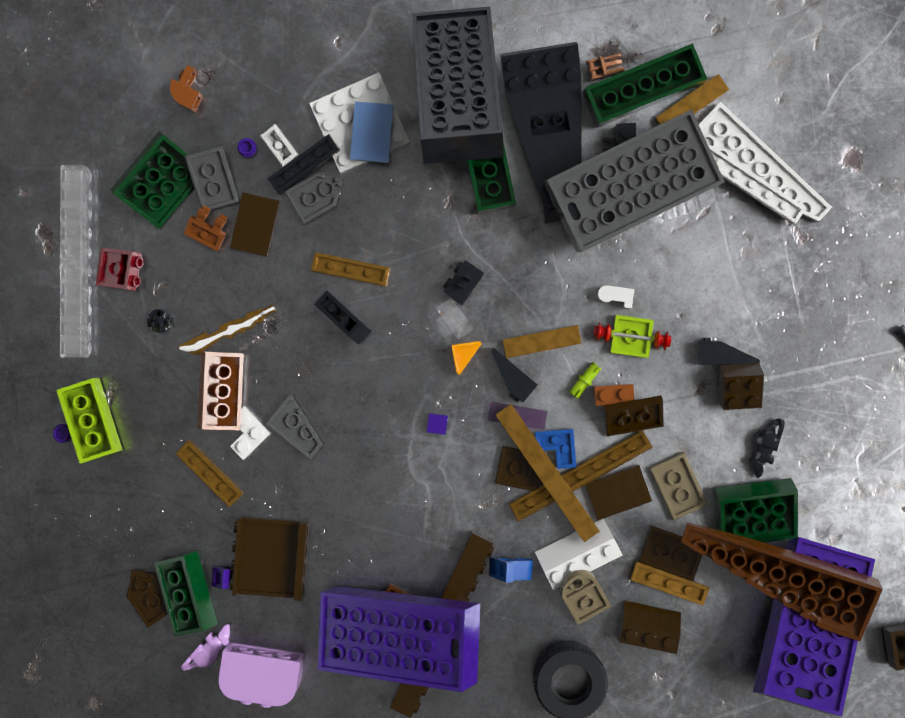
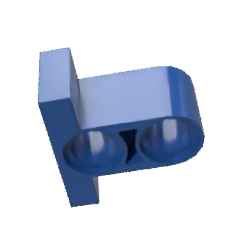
[489,557,533,583]

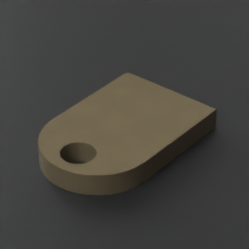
[560,570,612,625]

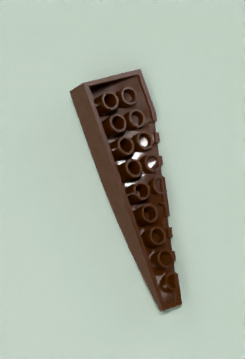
[681,523,883,642]

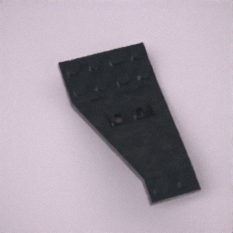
[500,42,582,223]

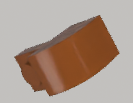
[170,65,203,113]

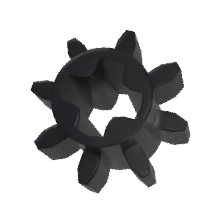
[146,309,171,333]

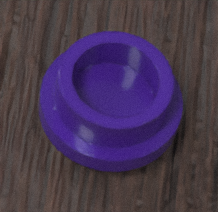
[237,138,257,158]
[53,424,71,443]

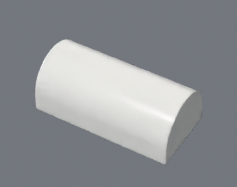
[260,124,299,167]

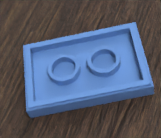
[350,101,394,163]

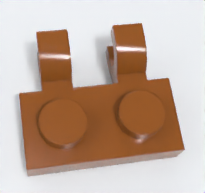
[184,205,228,251]

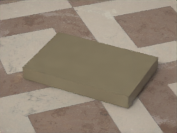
[649,452,708,521]

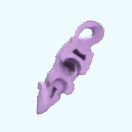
[180,624,230,671]

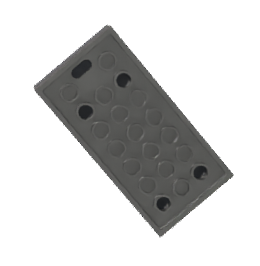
[543,109,725,252]

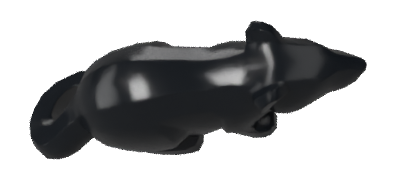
[749,418,785,479]

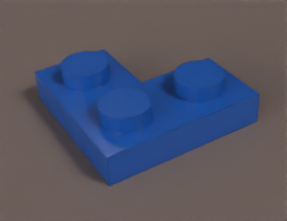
[535,429,576,469]

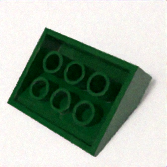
[111,131,194,229]
[715,478,798,543]

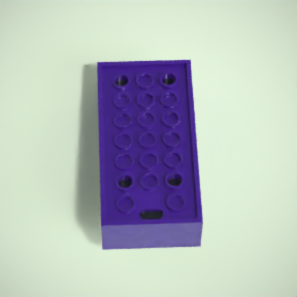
[753,537,875,716]
[318,586,480,692]

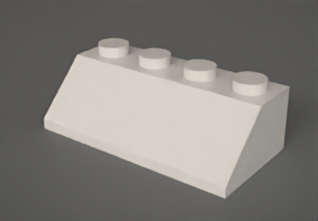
[535,519,623,590]

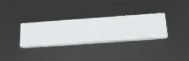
[708,144,806,225]

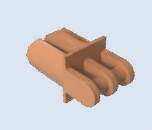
[586,53,625,81]

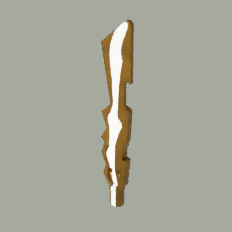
[178,304,276,356]

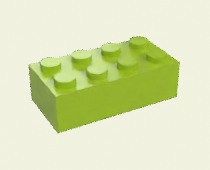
[56,378,123,464]

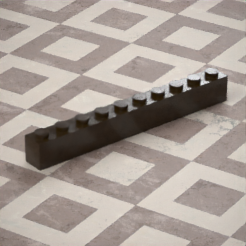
[390,531,495,718]

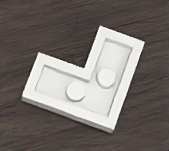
[230,406,271,460]

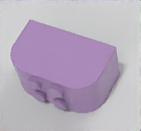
[219,642,305,708]

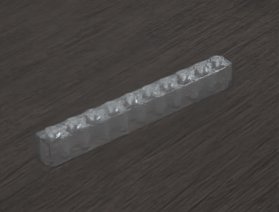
[60,165,92,358]

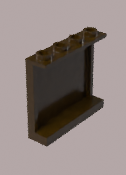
[230,517,309,601]

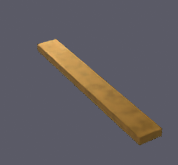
[496,404,600,542]
[509,430,653,522]

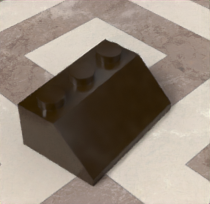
[617,600,681,654]

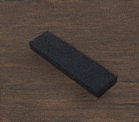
[268,134,341,195]

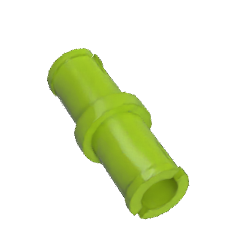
[569,362,602,399]

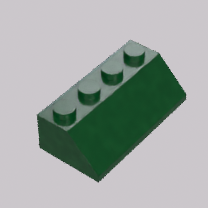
[154,550,218,637]

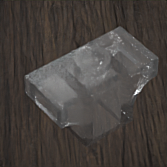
[436,298,474,340]

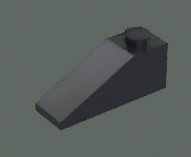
[314,290,372,345]
[698,337,760,365]
[491,348,538,403]

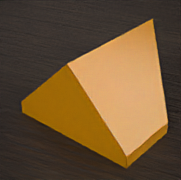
[452,341,482,375]

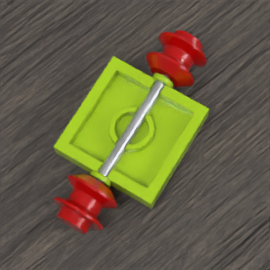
[593,315,671,358]

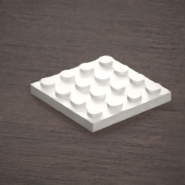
[309,73,410,174]

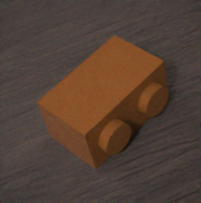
[593,384,635,406]

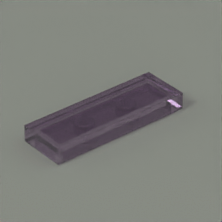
[488,402,547,430]

